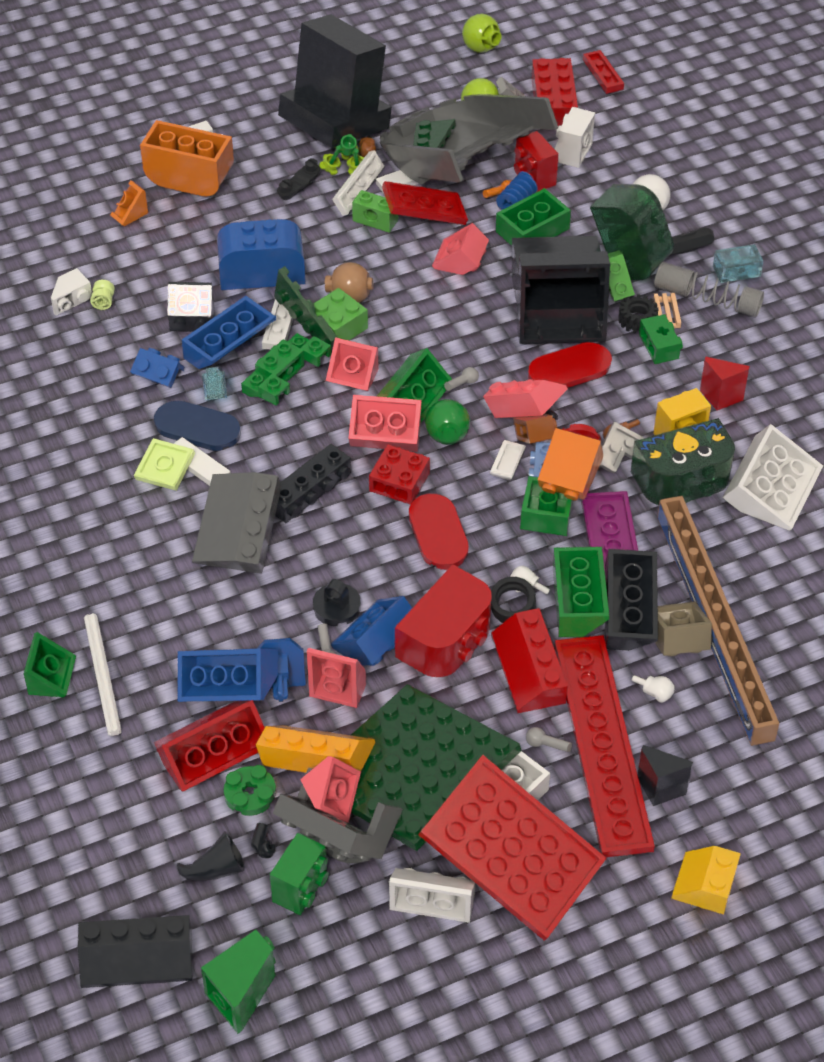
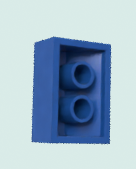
[331,596,412,666]

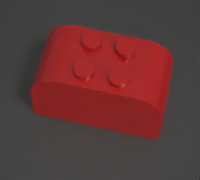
[395,564,492,677]

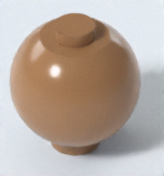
[325,262,374,303]

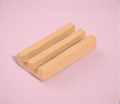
[653,293,681,328]

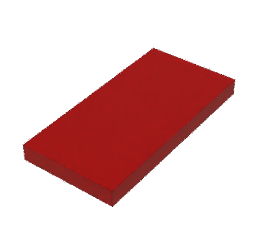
[382,181,468,225]

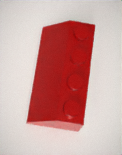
[491,608,568,713]
[153,700,265,792]

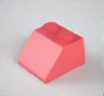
[432,223,489,275]

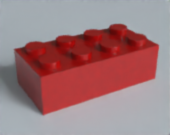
[531,58,578,126]

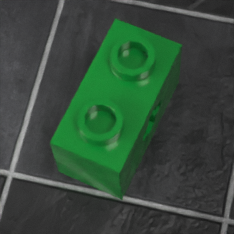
[639,314,683,364]

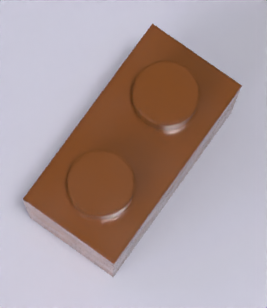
[513,414,557,444]

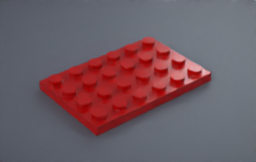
[418,755,607,941]

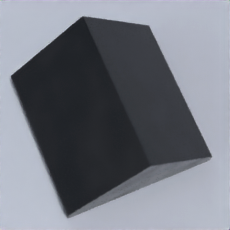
[637,745,693,806]

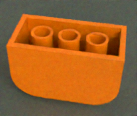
[140,120,234,196]

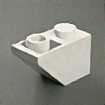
[51,268,92,315]

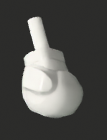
[510,566,550,595]
[632,675,675,703]

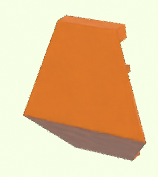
[110,180,148,226]

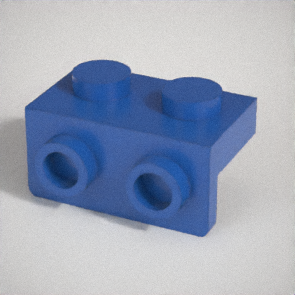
[130,348,185,388]

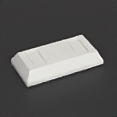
[490,440,526,480]

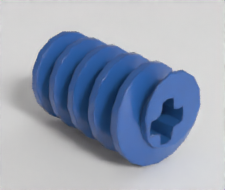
[496,171,537,210]

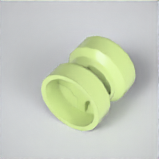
[90,280,115,310]

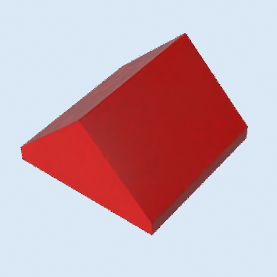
[700,357,750,411]

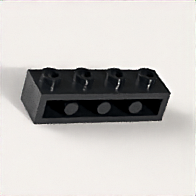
[275,444,351,523]

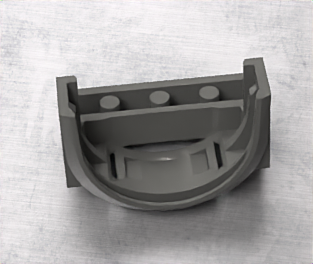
[273,767,403,864]

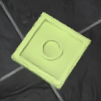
[134,438,195,491]

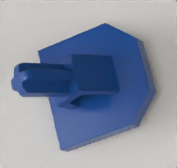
[256,638,306,702]

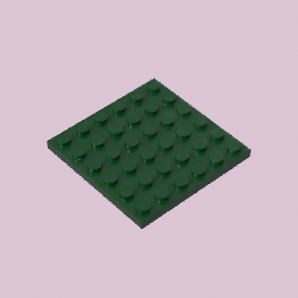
[351,684,521,851]

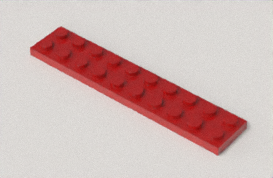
[554,635,655,857]

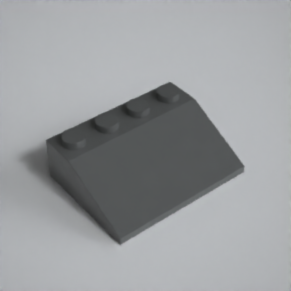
[192,472,282,574]

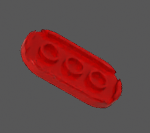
[528,342,612,388]
[409,494,469,570]

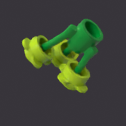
[319,134,364,175]

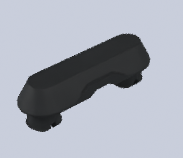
[277,158,321,200]
[658,228,714,256]

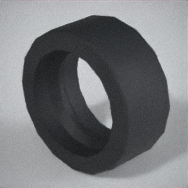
[491,576,536,623]

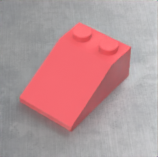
[307,648,366,708]

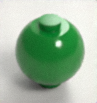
[425,399,470,445]

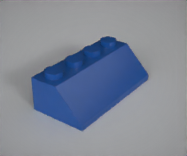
[182,296,276,369]
[178,648,278,702]

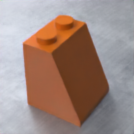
[538,428,603,500]

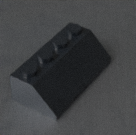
[605,549,658,651]
[78,915,192,988]

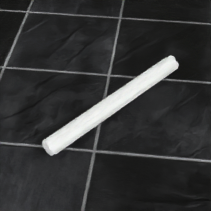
[84,613,121,736]

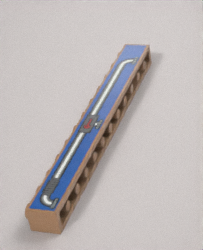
[657,496,779,746]

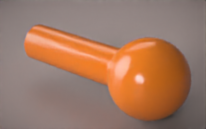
[483,180,512,198]

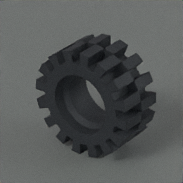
[618,294,659,334]

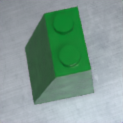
[201,930,276,1034]

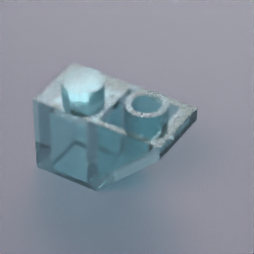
[202,367,227,400]

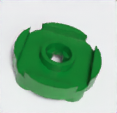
[224,765,276,816]

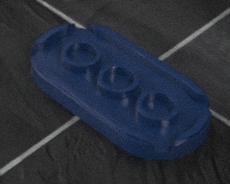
[154,401,241,451]

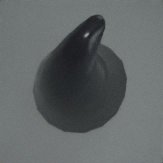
[177,831,244,881]

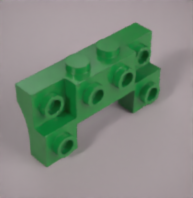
[241,333,331,406]

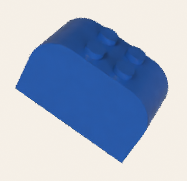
[217,219,306,290]

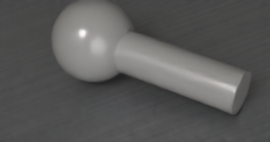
[444,367,479,391]
[317,624,336,654]
[526,727,572,752]

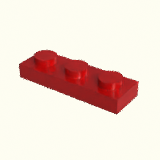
[583,50,624,94]

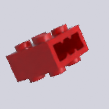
[369,444,430,504]

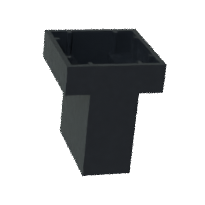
[278,14,392,148]
[511,236,610,344]

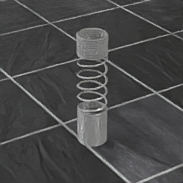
[654,262,764,317]

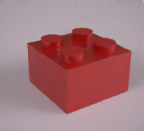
[514,131,559,192]

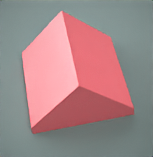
[326,338,379,391]
[300,756,361,823]

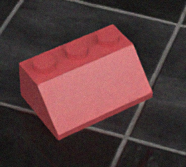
[483,379,568,418]
[348,395,421,452]

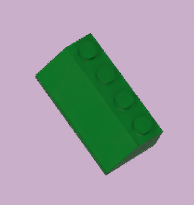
[376,348,452,423]
[553,547,609,637]

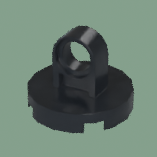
[313,579,361,627]

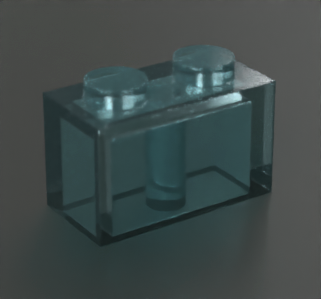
[713,244,763,283]

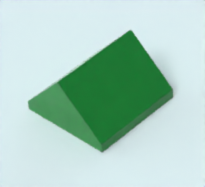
[24,632,76,698]

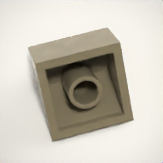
[655,602,712,656]

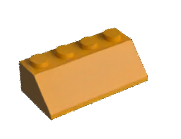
[256,725,375,773]

